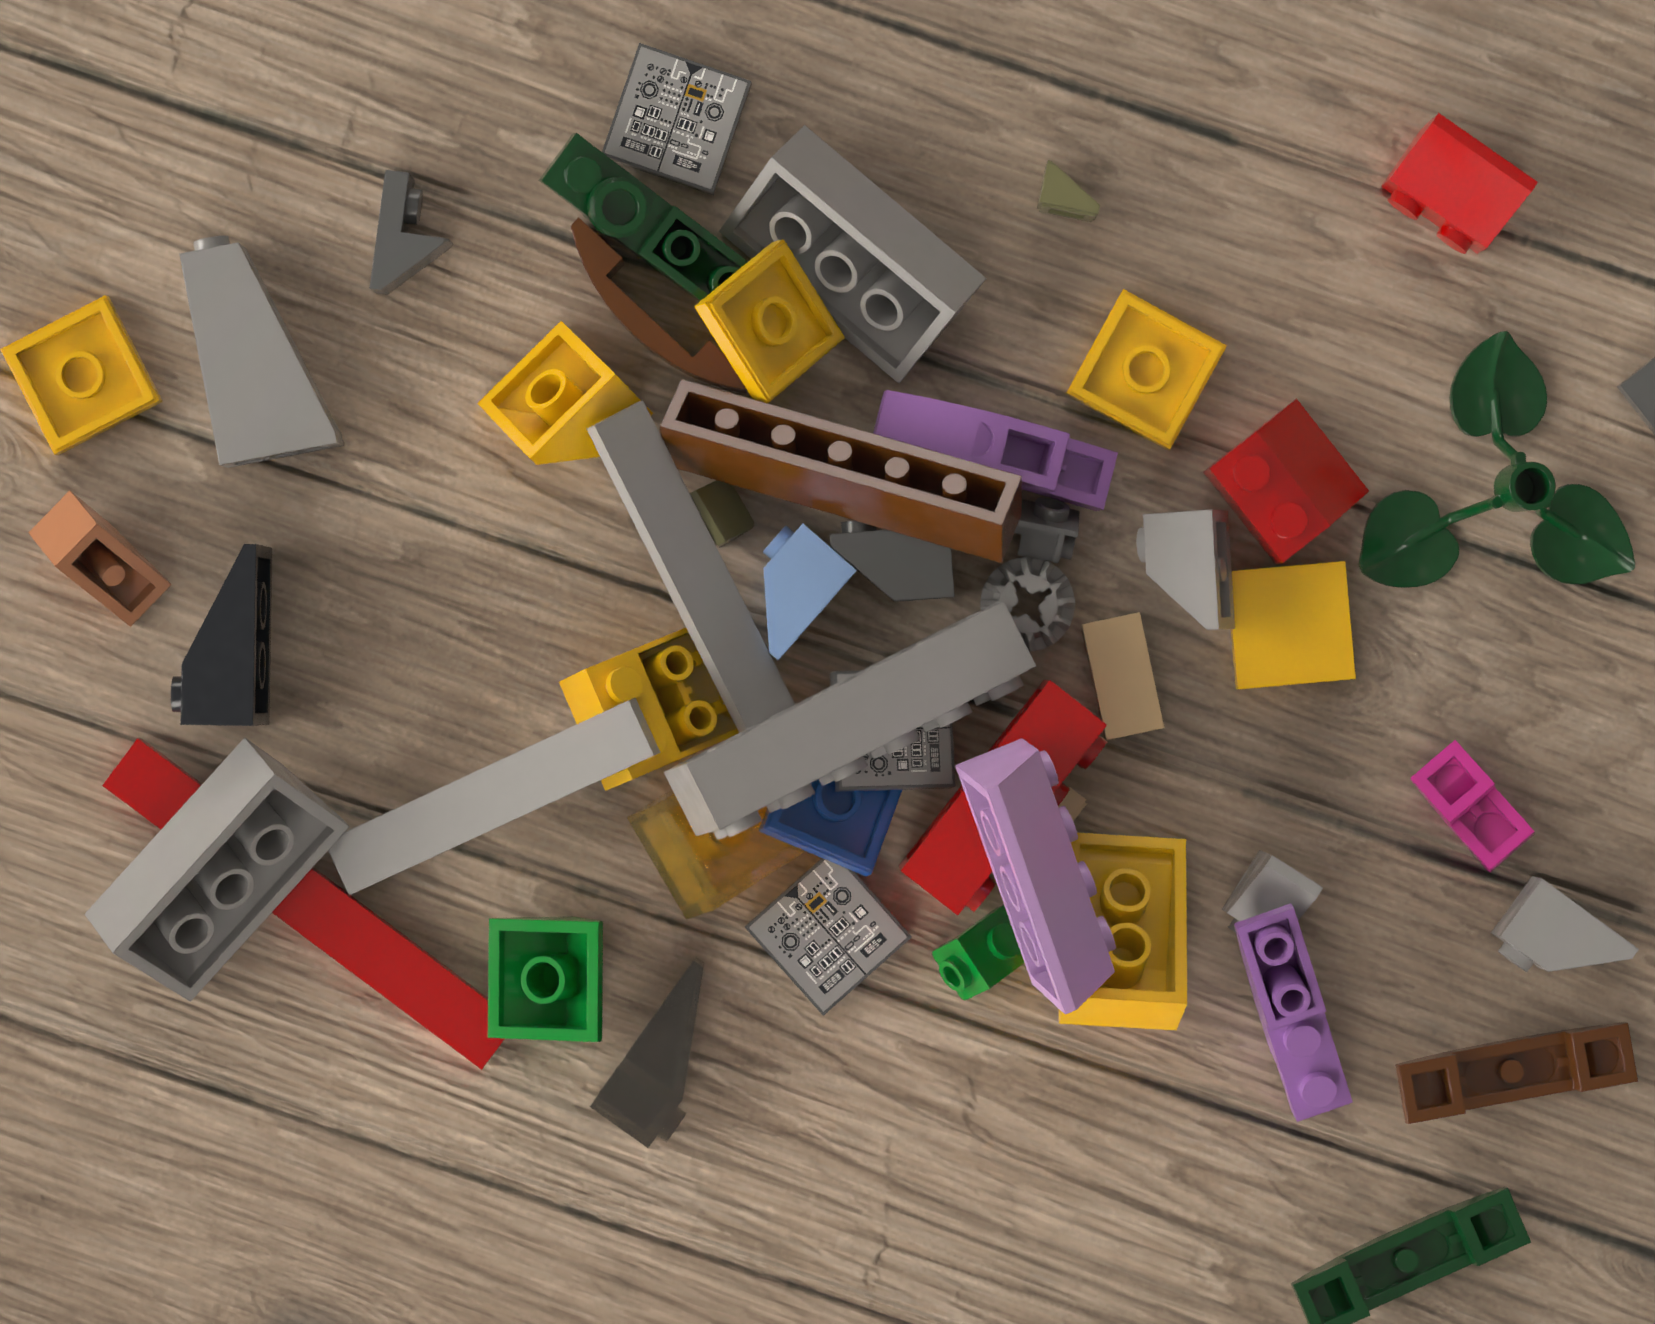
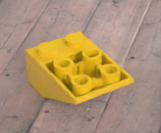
[559,627,739,791]

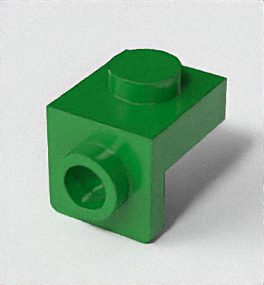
[932,904,1024,1000]

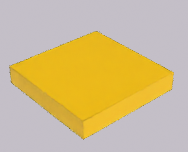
[694,239,845,403]
[1065,289,1227,451]
[0,295,163,455]
[1230,561,1356,690]

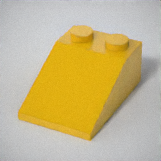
[1059,833,1187,1031]

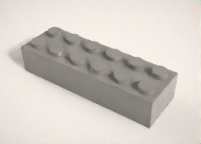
[664,601,1036,840]

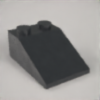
[171,544,272,726]

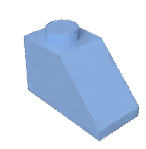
[763,523,857,660]

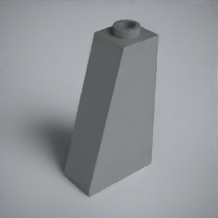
[179,236,344,468]

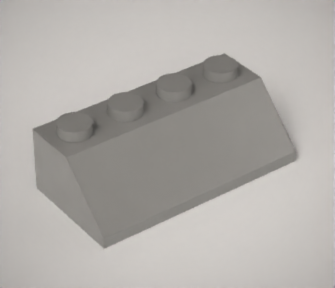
[719,125,987,383]
[85,738,349,1002]

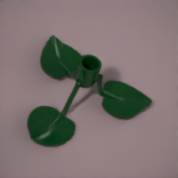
[1359,331,1635,588]

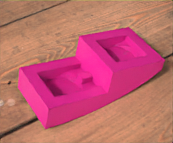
[1410,740,1535,873]

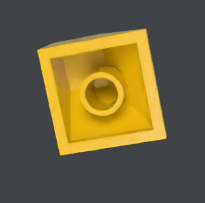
[477,321,654,465]

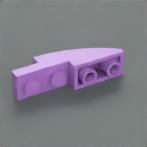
[873,390,1118,511]
[1234,903,1353,1122]

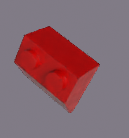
[1381,113,1538,254]
[1203,398,1369,565]

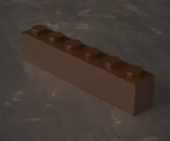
[660,379,1022,563]

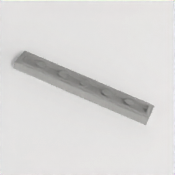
[587,400,795,733]
[328,698,660,895]

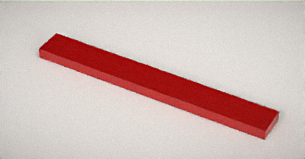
[102,738,505,1070]

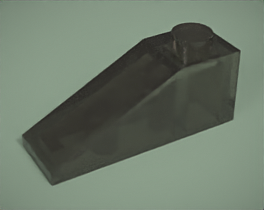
[590,956,705,1148]

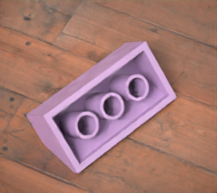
[955,738,1116,1015]

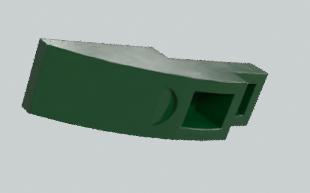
[538,133,748,302]

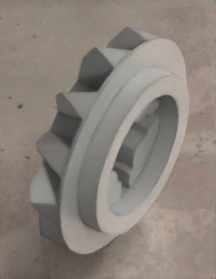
[980,557,1076,651]

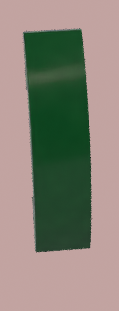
[1291,1187,1531,1324]

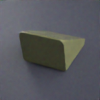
[1037,160,1100,222]
[690,480,754,548]

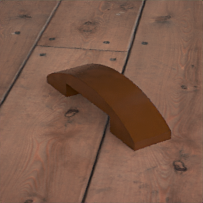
[571,217,748,394]
[1395,1022,1638,1124]

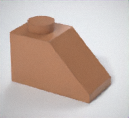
[28,490,172,627]

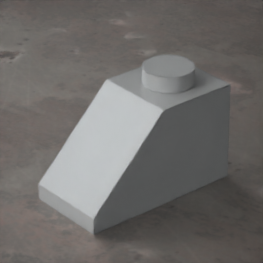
[1136,509,1235,630]
[1222,850,1323,932]
[1491,876,1639,972]

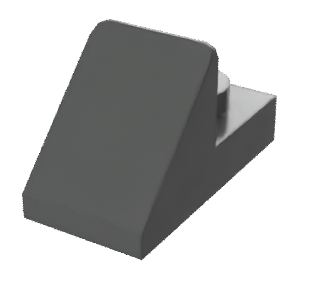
[369,170,453,295]

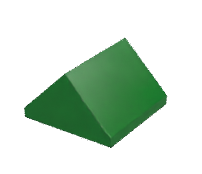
[488,916,603,1042]

